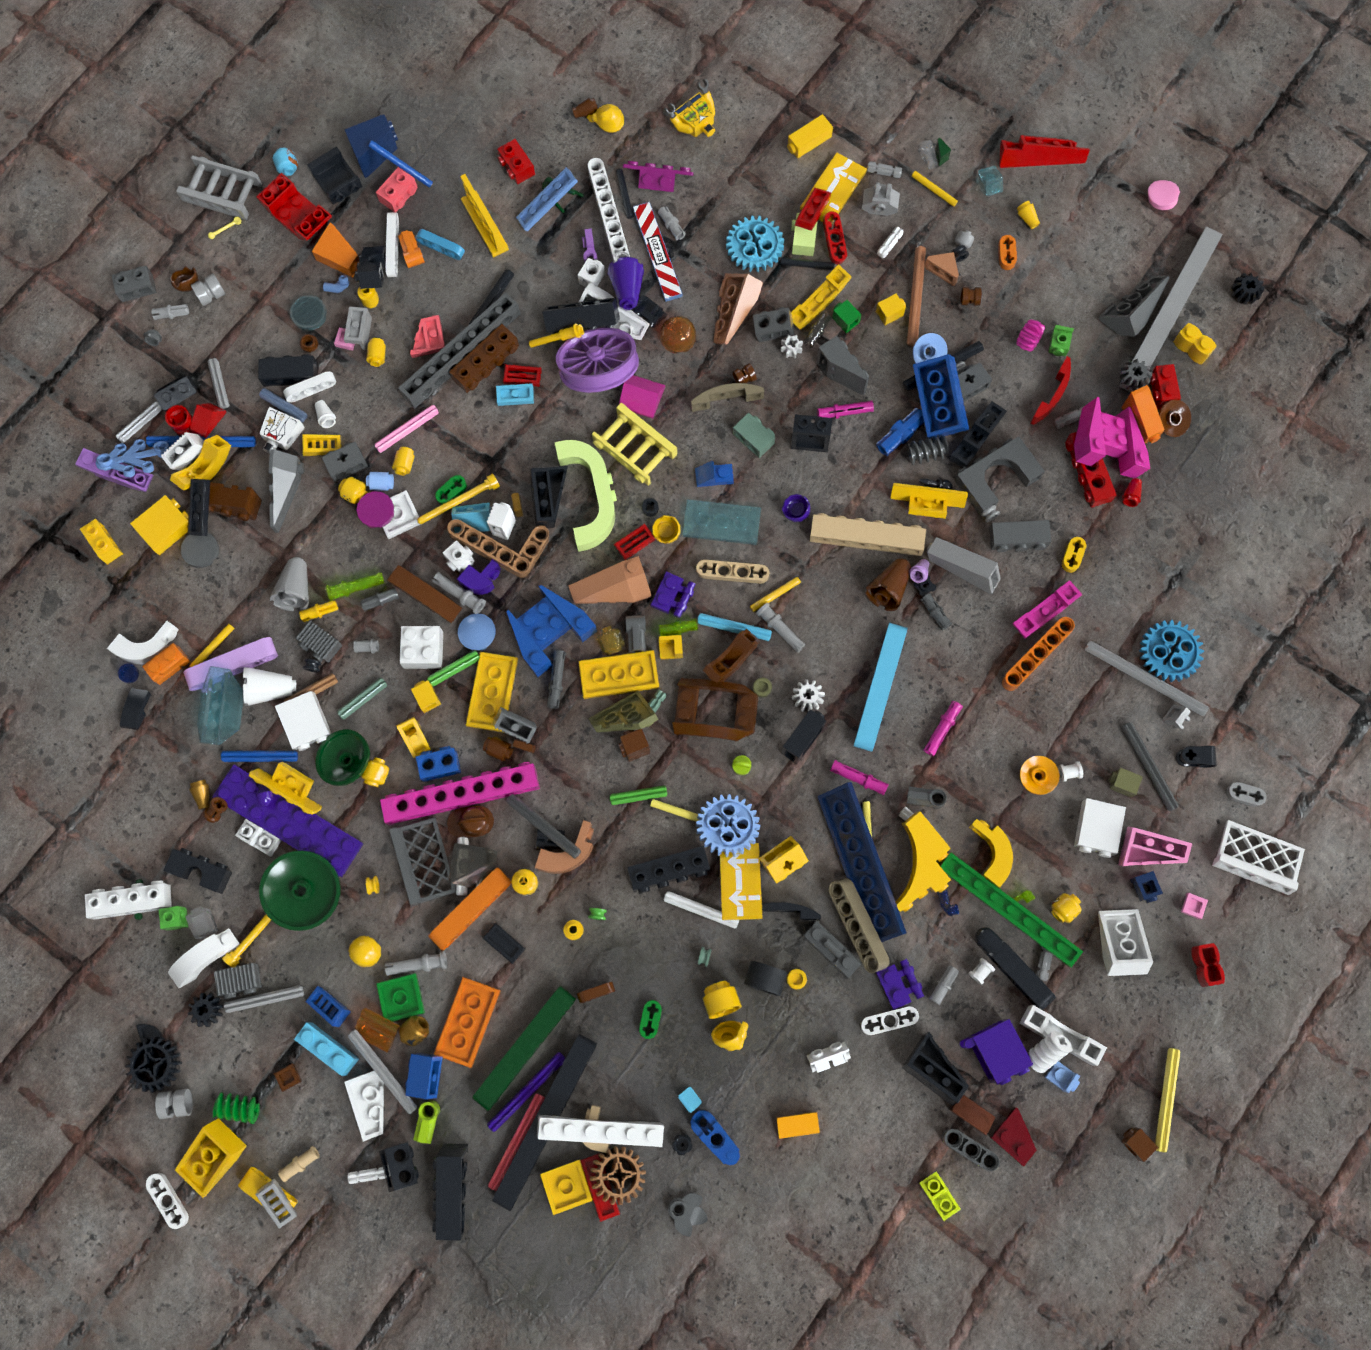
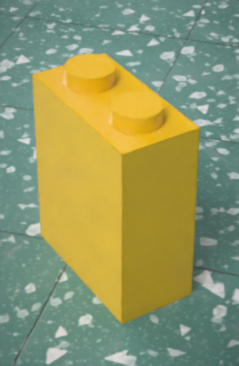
[130,495,189,555]

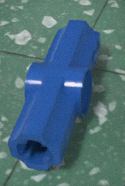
[876,408,925,456]

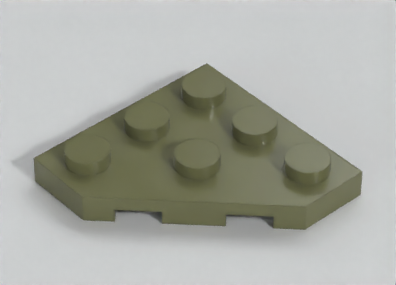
[588,691,659,732]

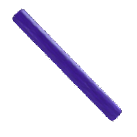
[487,1052,566,1132]

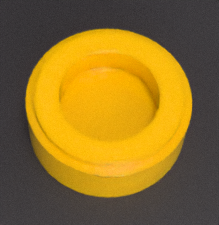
[786,969,807,990]

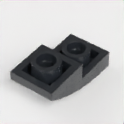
[119,688,151,730]

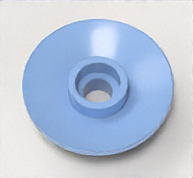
[913,333,947,363]

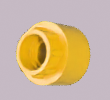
[702,981,742,1019]

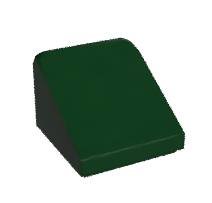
[935,138,951,166]

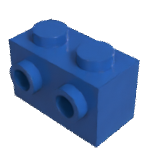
[405,1053,443,1099]

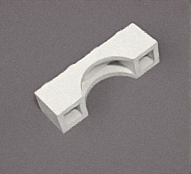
[1019,1005,1107,1066]

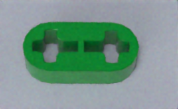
[435,475,467,505]
[639,1000,662,1039]

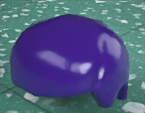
[782,494,811,522]

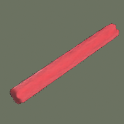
[488,1094,545,1191]

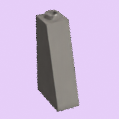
[927,537,1001,595]

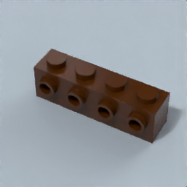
[449,324,519,393]

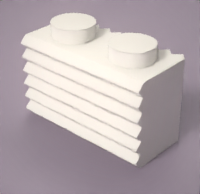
[161,432,204,471]
[487,502,516,540]

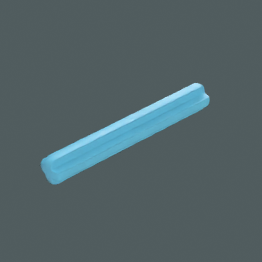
[698,613,772,641]

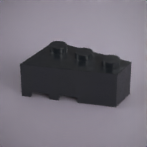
[530,466,568,528]
[902,1032,969,1106]

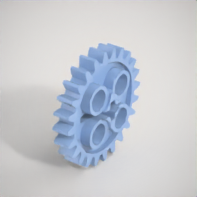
[696,794,760,857]

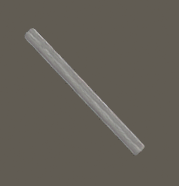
[1085,641,1209,716]

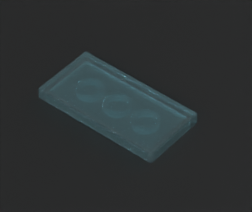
[683,500,761,545]

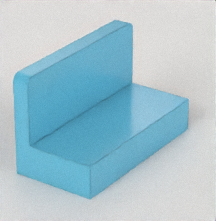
[451,503,491,533]

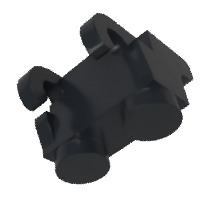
[632,295,668,328]

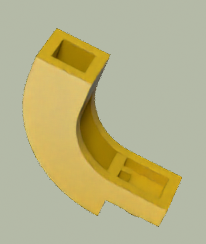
[170,435,231,490]
[969,819,1013,888]

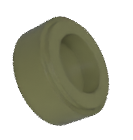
[753,678,772,698]

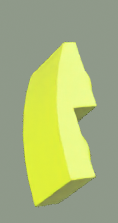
[919,1171,961,1221]

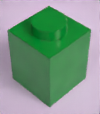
[832,300,861,333]

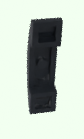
[748,902,821,920]

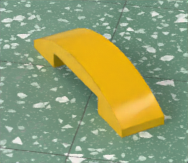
[791,264,851,330]

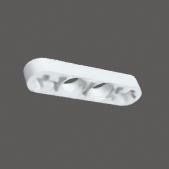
[386,212,399,277]

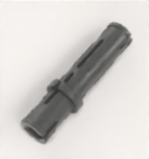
[547,650,566,709]

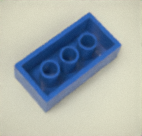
[913,354,969,438]

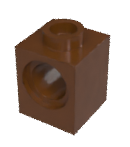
[1121,1127,1159,1162]

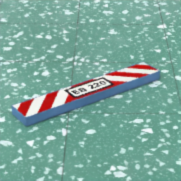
[633,202,682,302]

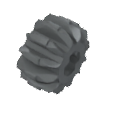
[1119,358,1152,391]

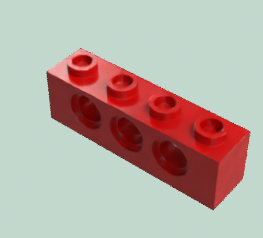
[1065,432,1117,508]

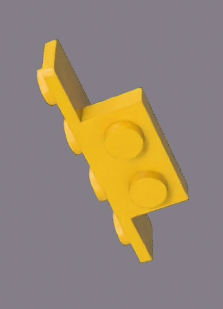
[891,483,968,519]
[248,762,322,815]

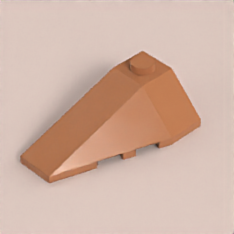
[713,273,763,345]
[569,556,652,604]

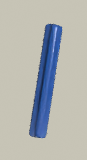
[221,751,298,762]

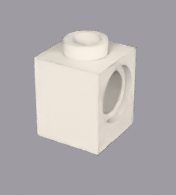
[578,258,605,287]

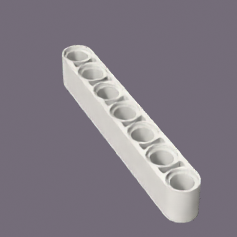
[588,158,630,263]

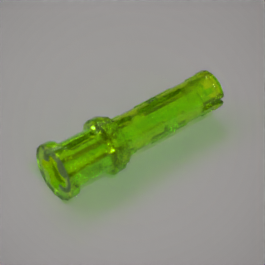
[326,572,385,601]

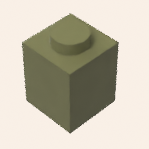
[1109,768,1143,798]

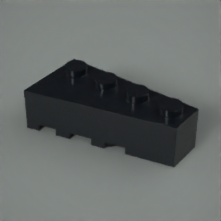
[432,1143,468,1241]

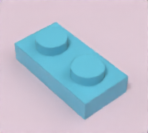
[496,384,534,406]

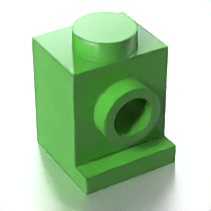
[1048,325,1074,356]

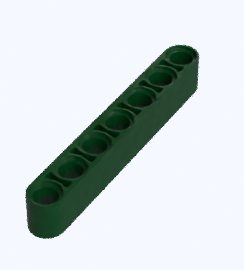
[472,986,576,1112]

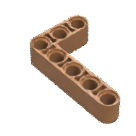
[447,519,549,578]

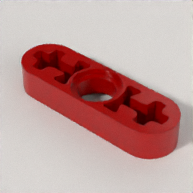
[823,211,847,265]

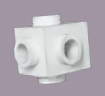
[443,540,474,574]

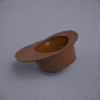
[447,806,494,838]

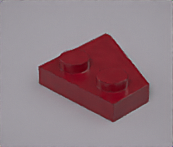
[990,1107,1037,1167]

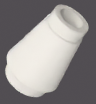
[315,400,336,428]

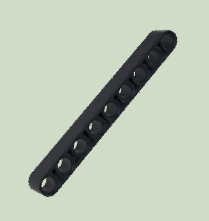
[492,1034,597,1211]

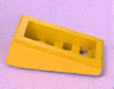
[302,434,341,456]

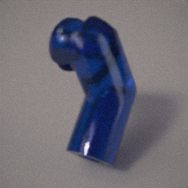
[938,890,959,916]

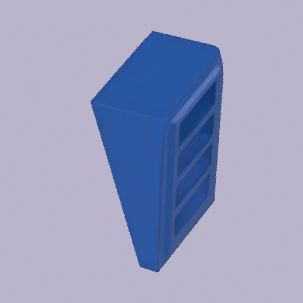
[305,986,351,1027]

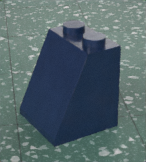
[345,114,398,178]

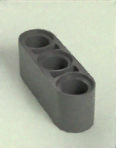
[942,1128,1000,1171]

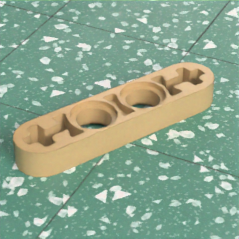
[696,560,770,584]

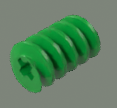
[213,1092,260,1124]

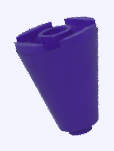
[608,257,644,310]

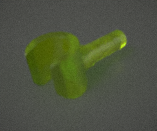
[1013,890,1035,904]

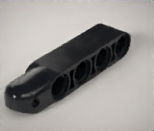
[975,927,1056,1010]

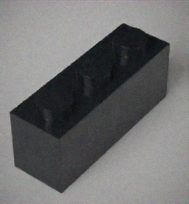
[258,354,318,387]

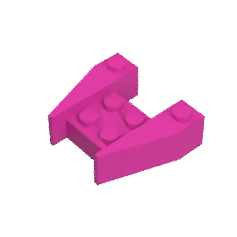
[1074,397,1150,478]

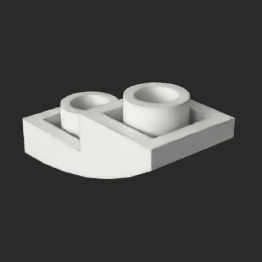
[235,819,282,857]

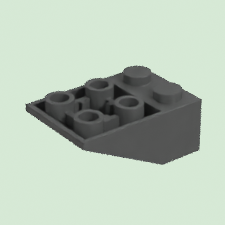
[816,336,869,395]

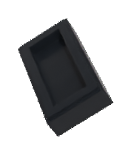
[483,923,526,964]

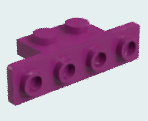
[623,161,694,192]

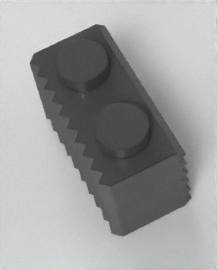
[295,620,342,663]
[493,707,537,743]
[214,963,262,999]

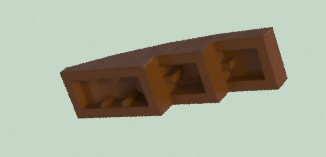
[387,565,462,624]

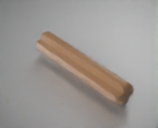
[284,674,338,702]

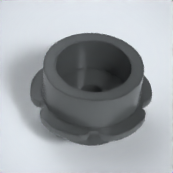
[144,329,162,346]

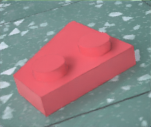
[410,315,445,358]

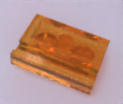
[354,1008,400,1053]

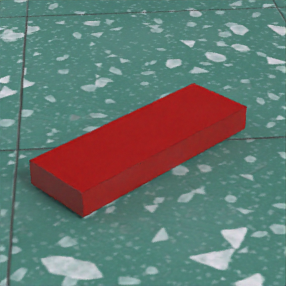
[795,188,831,231]
[580,1153,620,1222]

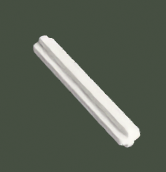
[664,891,739,928]

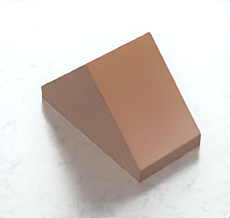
[925,252,959,286]

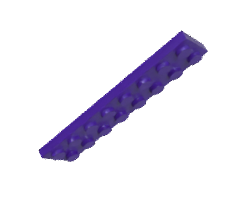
[212,765,363,877]

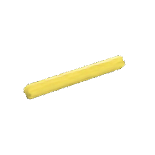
[1155,1048,1180,1152]

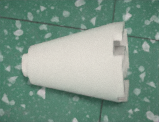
[243,667,296,706]

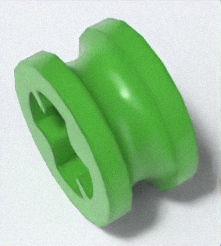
[588,908,607,920]

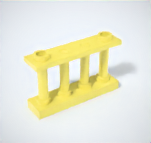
[592,403,677,486]

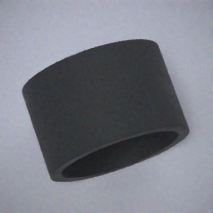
[744,961,787,996]

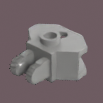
[862,182,900,216]

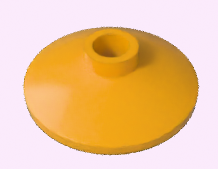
[1020,756,1060,795]

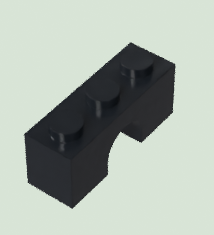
[355,246,386,289]
[163,848,232,894]

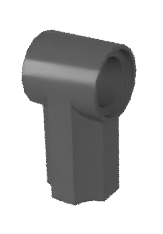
[626,615,646,653]
[907,786,947,809]

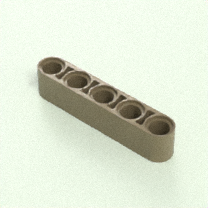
[828,878,889,973]

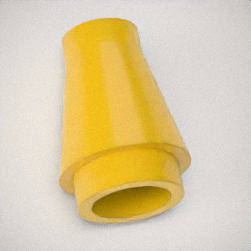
[1017,201,1040,229]

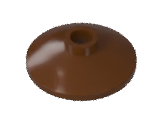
[1159,400,1191,437]

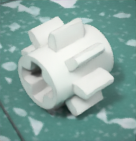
[781,335,803,358]

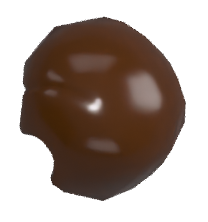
[170,266,198,292]

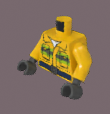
[663,79,715,137]

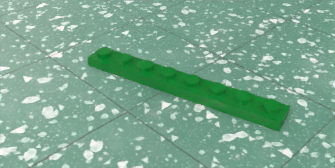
[940,853,1083,968]

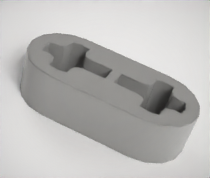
[1226,782,1267,807]

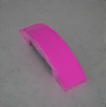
[1013,580,1082,639]

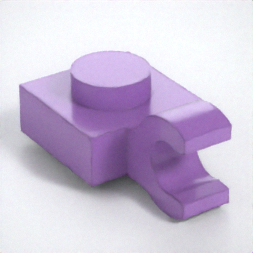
[582,229,597,262]

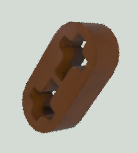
[576,981,616,1004]

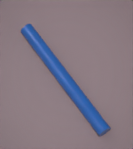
[368,140,433,188]

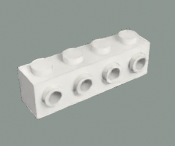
[85,881,172,920]

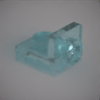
[978,165,1003,196]

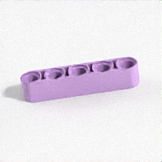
[183,637,278,691]

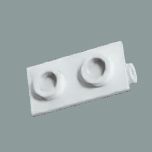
[806,1042,851,1073]

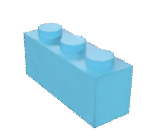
[294,1022,359,1076]

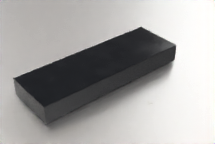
[188,479,210,536]

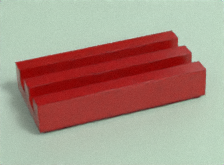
[503,364,542,387]
[614,523,655,560]

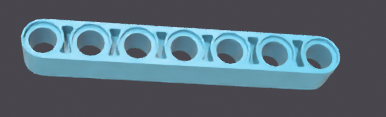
[854,623,908,752]

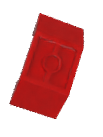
[256,173,332,241]

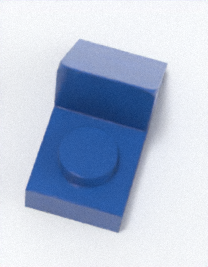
[695,461,734,487]

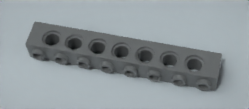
[398,292,521,409]

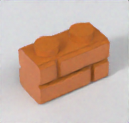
[142,643,191,685]

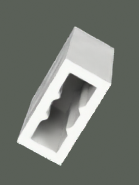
[275,691,332,751]
[1074,798,1126,858]

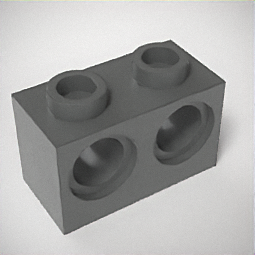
[753,307,795,343]

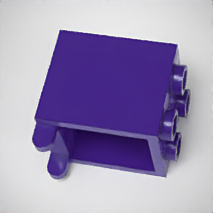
[959,1019,1033,1085]

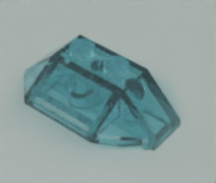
[197,666,244,745]

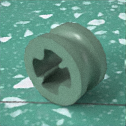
[698,947,712,967]

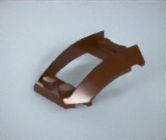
[672,678,758,742]

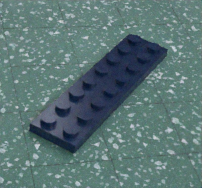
[817,782,907,942]

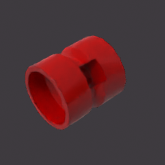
[165,405,194,436]

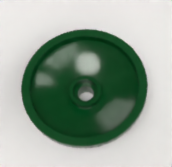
[315,729,370,786]

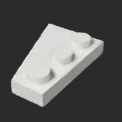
[344,1071,384,1142]

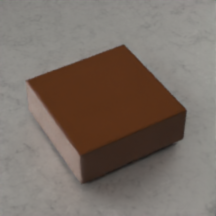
[513,739,536,753]
[274,1063,302,1092]

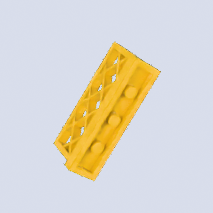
[460,174,509,258]

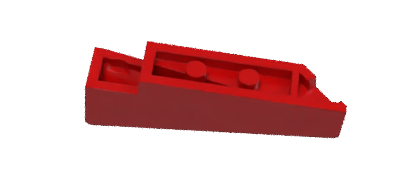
[999,135,1090,168]

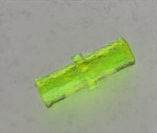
[658,618,698,636]

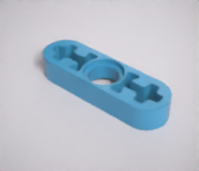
[415,229,465,260]

